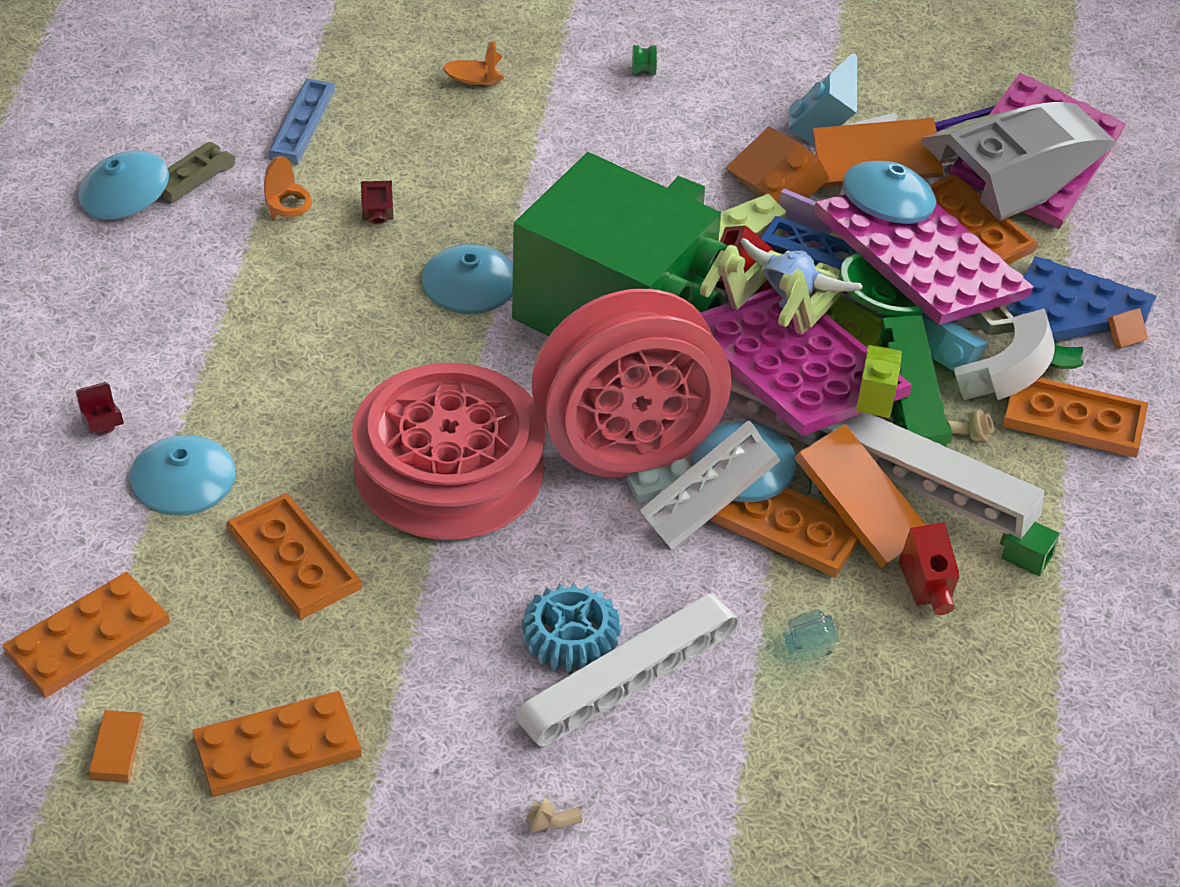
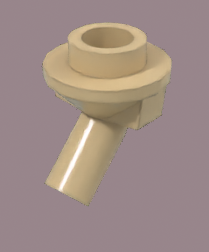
[946,409,994,442]
[525,796,583,833]

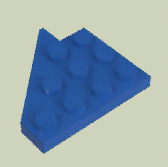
[1006,256,1156,341]

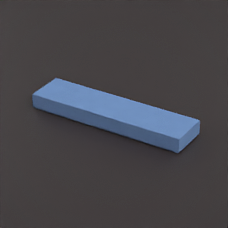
[268,78,335,165]

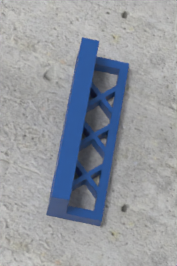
[761,216,858,295]

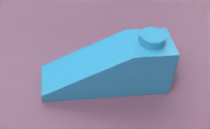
[920,313,989,372]

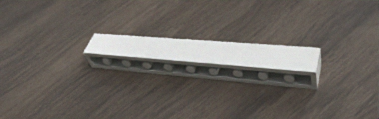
[726,375,1044,539]

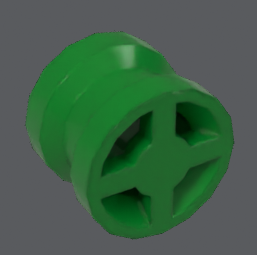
[632,45,657,75]

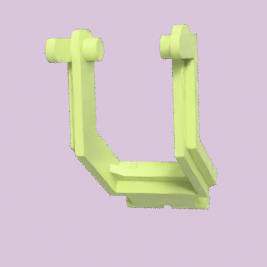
[700,245,842,334]

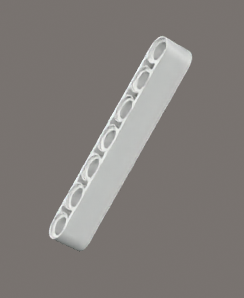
[515,594,739,747]

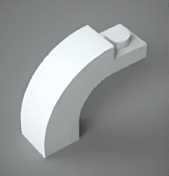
[954,309,1055,400]

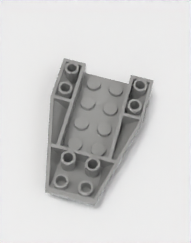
[921,102,1116,221]

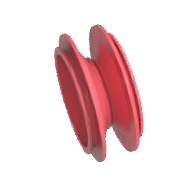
[532,289,731,478]
[352,363,545,540]

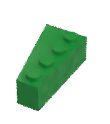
[878,315,952,447]

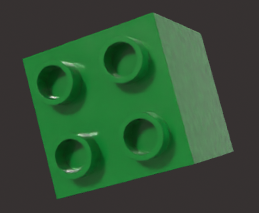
[512,152,727,337]

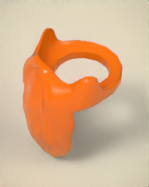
[443,41,504,86]
[264,156,312,220]

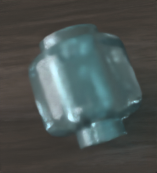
[783,609,840,662]

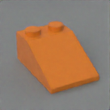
[725,126,829,204]

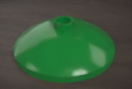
[839,253,924,317]

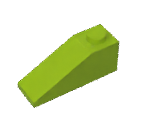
[856,345,902,418]

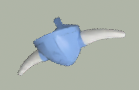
[741,238,862,308]

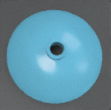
[78,150,169,220]
[843,161,936,224]
[422,244,513,314]
[693,421,796,502]
[130,435,235,515]

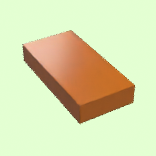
[89,710,144,783]

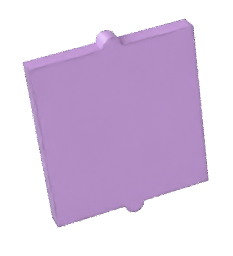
[779,188,832,247]

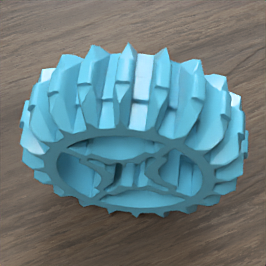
[522,582,621,674]

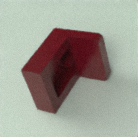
[361,180,394,224]
[75,382,124,434]

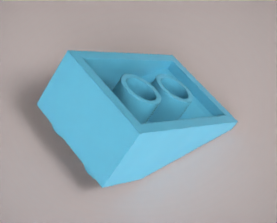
[789,53,857,146]

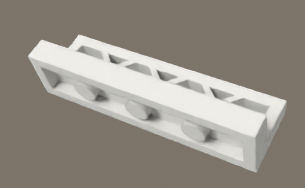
[640,420,780,550]

